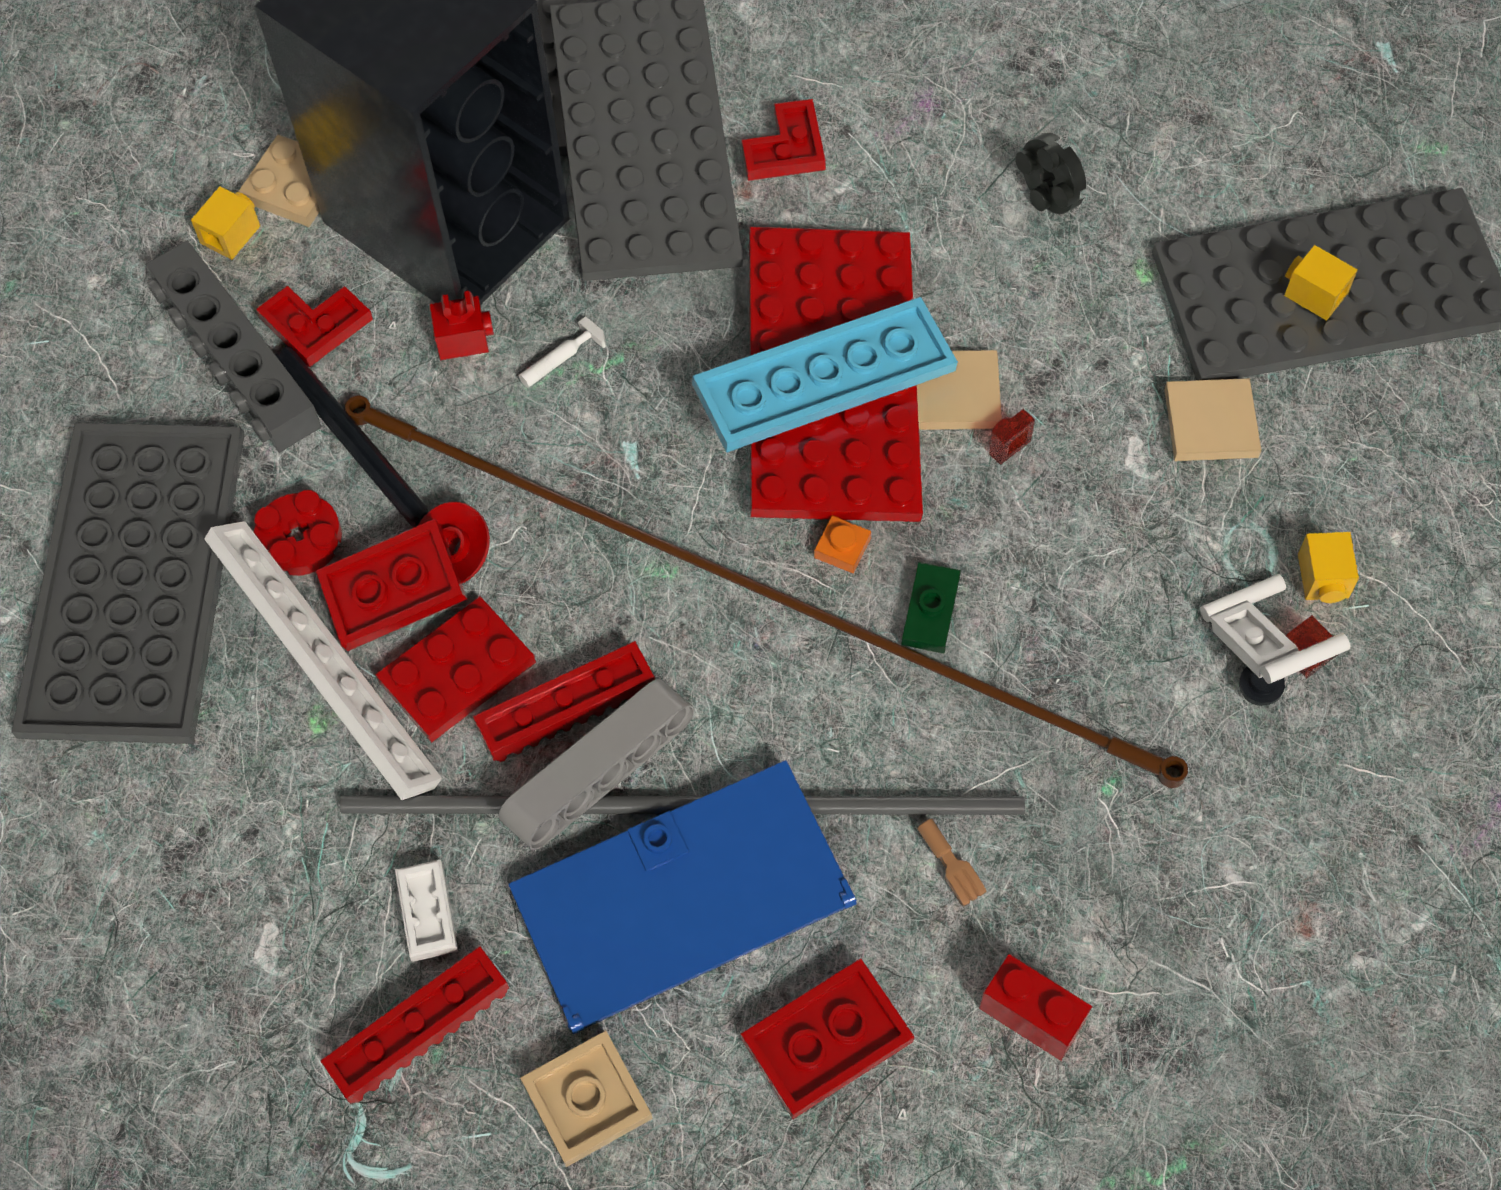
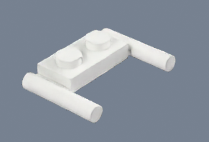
[1200,574,1350,684]

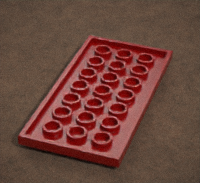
[749,227,923,522]

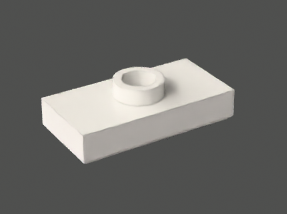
[395,859,458,962]

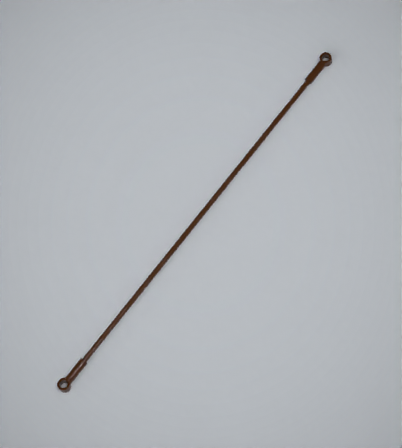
[345,396,1188,788]

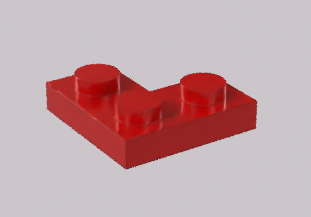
[742,99,826,181]
[256,286,373,367]

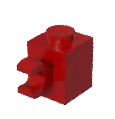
[430,291,494,360]

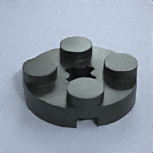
[1015,133,1086,214]

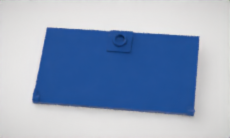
[508,760,857,1034]

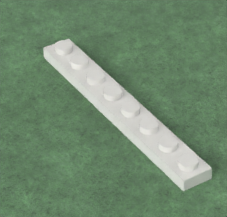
[205,521,442,800]

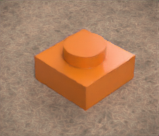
[814,516,871,574]

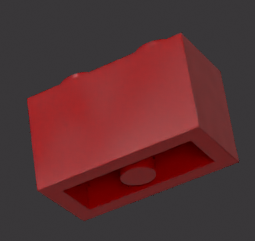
[979,954,1092,1061]

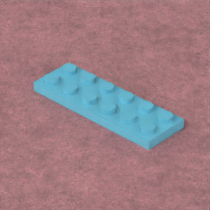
[692,297,958,453]

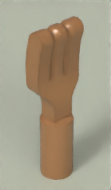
[917,819,987,907]

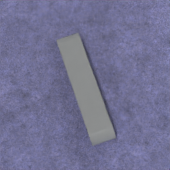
[499,679,694,850]

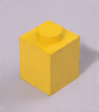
[191,186,260,260]
[1284,245,1358,321]
[1298,532,1359,603]

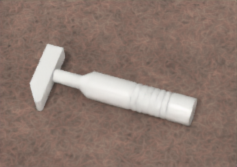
[518,316,606,388]

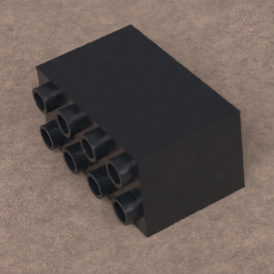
[254,0,570,305]

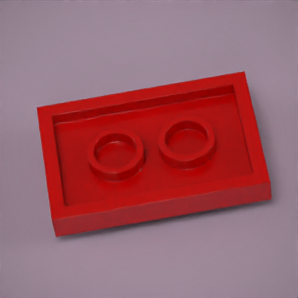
[316,519,467,651]
[375,596,536,743]
[740,958,915,1119]

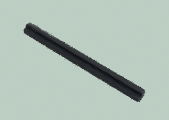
[275,347,428,527]

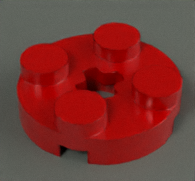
[254,490,342,576]

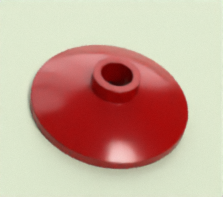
[418,502,490,584]

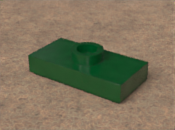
[901,562,961,654]

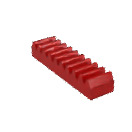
[473,641,655,762]
[320,946,509,1104]

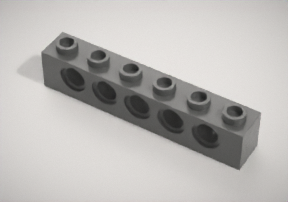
[145,240,322,453]

